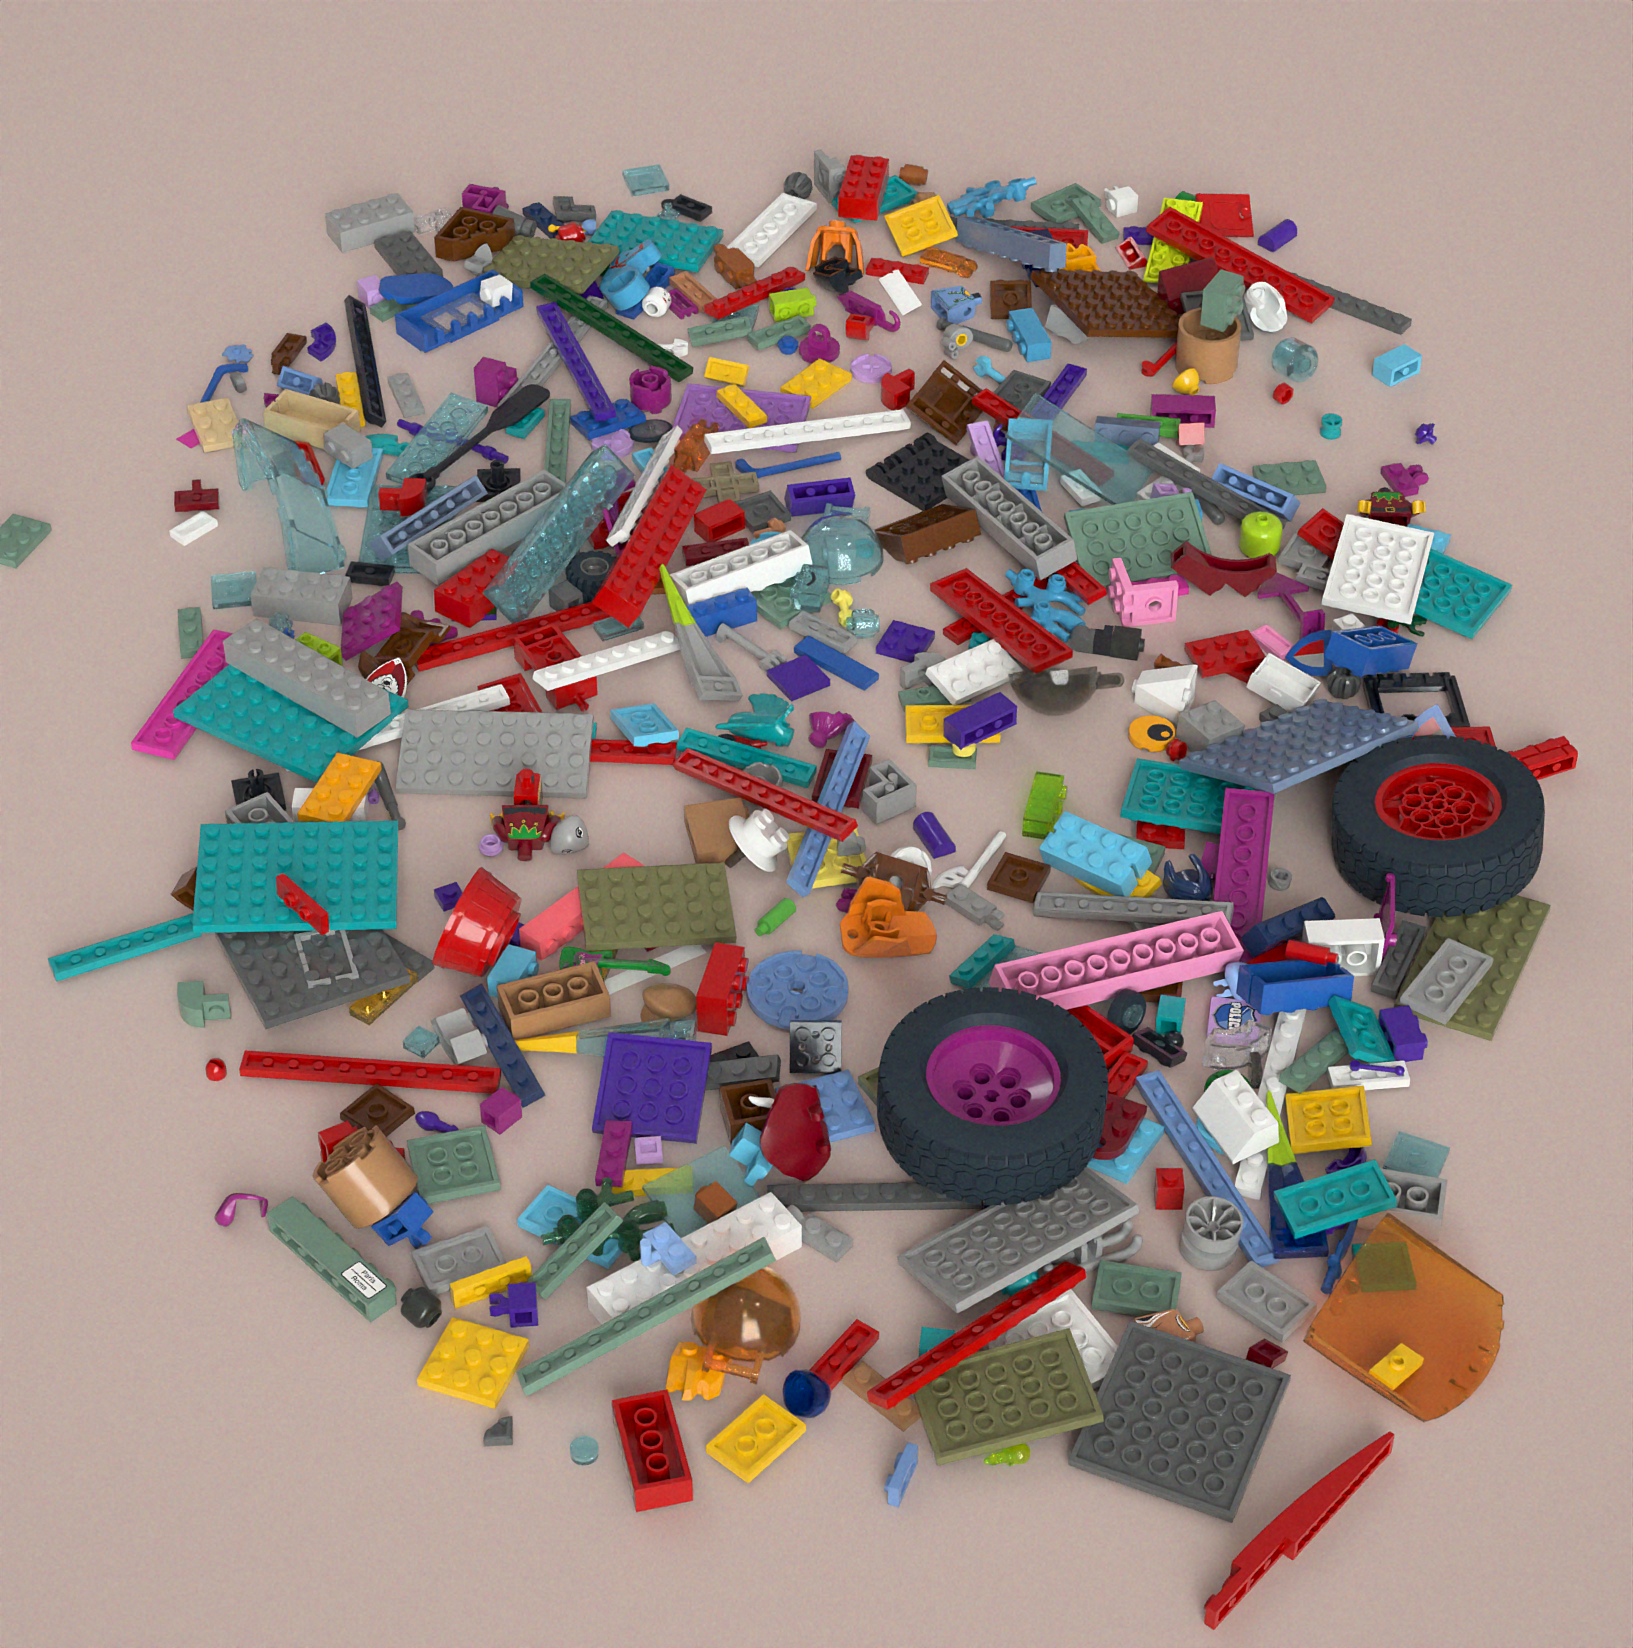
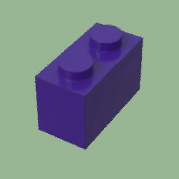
[1378,1005,1428,1062]

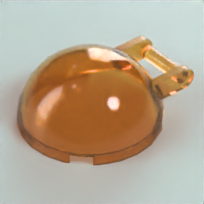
[690,1267,801,1385]

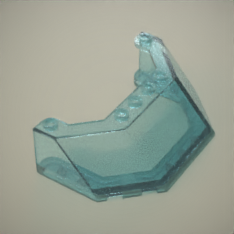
[232,418,347,574]

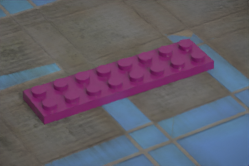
[1213,788,1275,963]

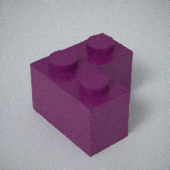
[462,184,507,214]
[474,357,519,408]

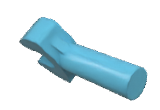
[973,356,1006,384]

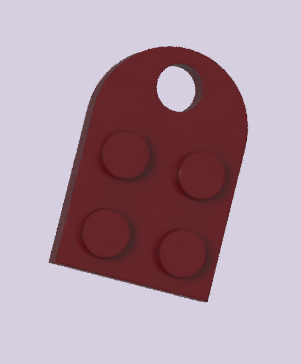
[1093,1093,1147,1160]

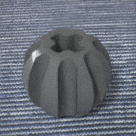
[784,172,813,199]
[309,382,340,404]
[1326,667,1361,699]

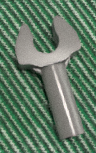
[1183,445,1204,463]

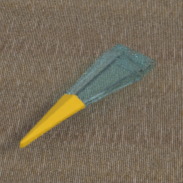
[515,1018,698,1056]

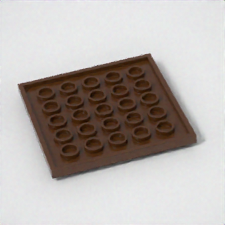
[1030,269,1180,338]

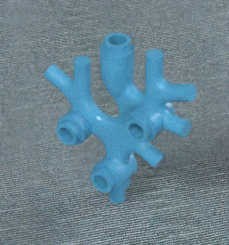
[947,177,1037,218]
[1005,569,1087,642]

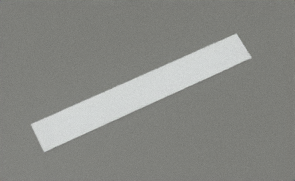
[604,945,707,995]

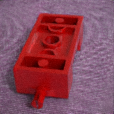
[513,623,598,711]

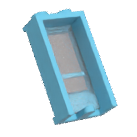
[1004,419,1052,491]

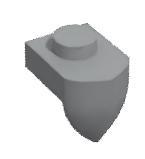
[464,244,492,275]

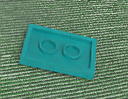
[1328,995,1396,1063]

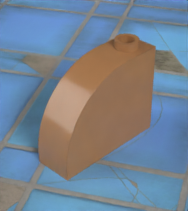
[684,797,749,865]

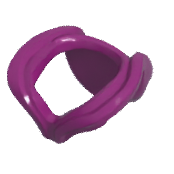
[214,1193,268,1227]

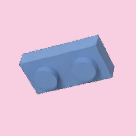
[884,1442,918,1507]

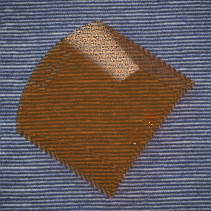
[1303,1213,1505,1423]

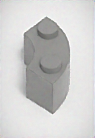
[430,1008,488,1064]

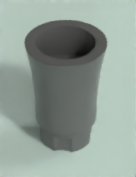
[492,205,537,237]

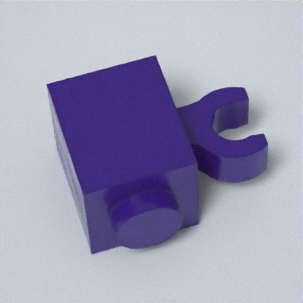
[489,1282,538,1328]

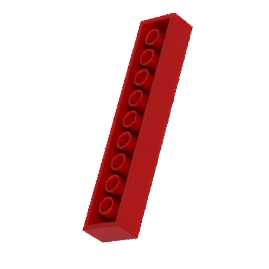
[591,465,707,628]

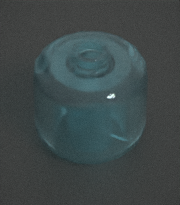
[1271,337,1318,382]

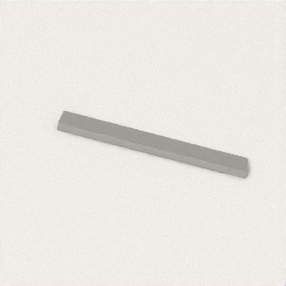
[1033,892,1234,926]

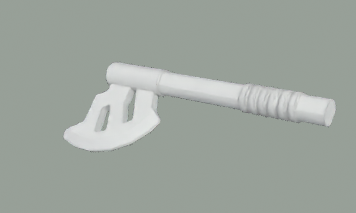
[932,831,1006,888]

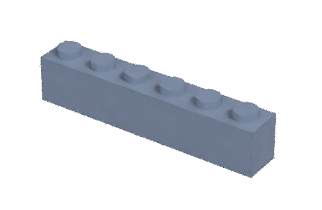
[369,475,488,562]

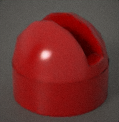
[205,1058,227,1081]

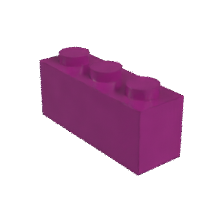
[1150,394,1216,428]

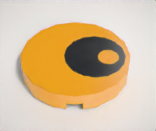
[1128,715,1175,752]

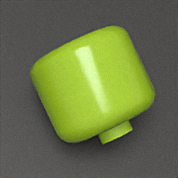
[1239,511,1283,558]

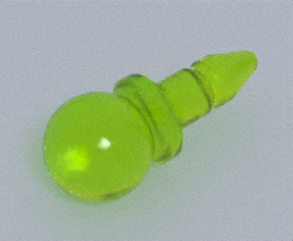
[983,1443,1031,1466]

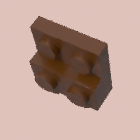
[990,279,1032,319]

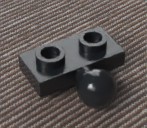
[1132,1027,1187,1068]

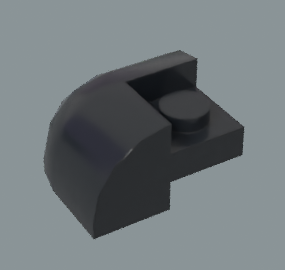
[813,257,863,294]

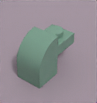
[177,981,231,1028]

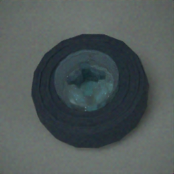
[1107,990,1146,1034]

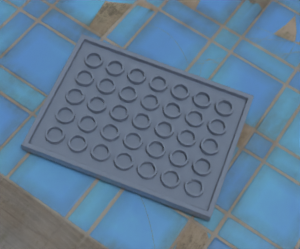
[1179,699,1419,794]

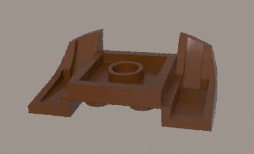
[358,612,452,685]

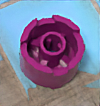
[629,366,672,414]

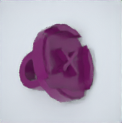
[799,324,840,364]

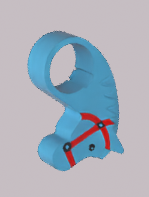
[600,239,662,311]

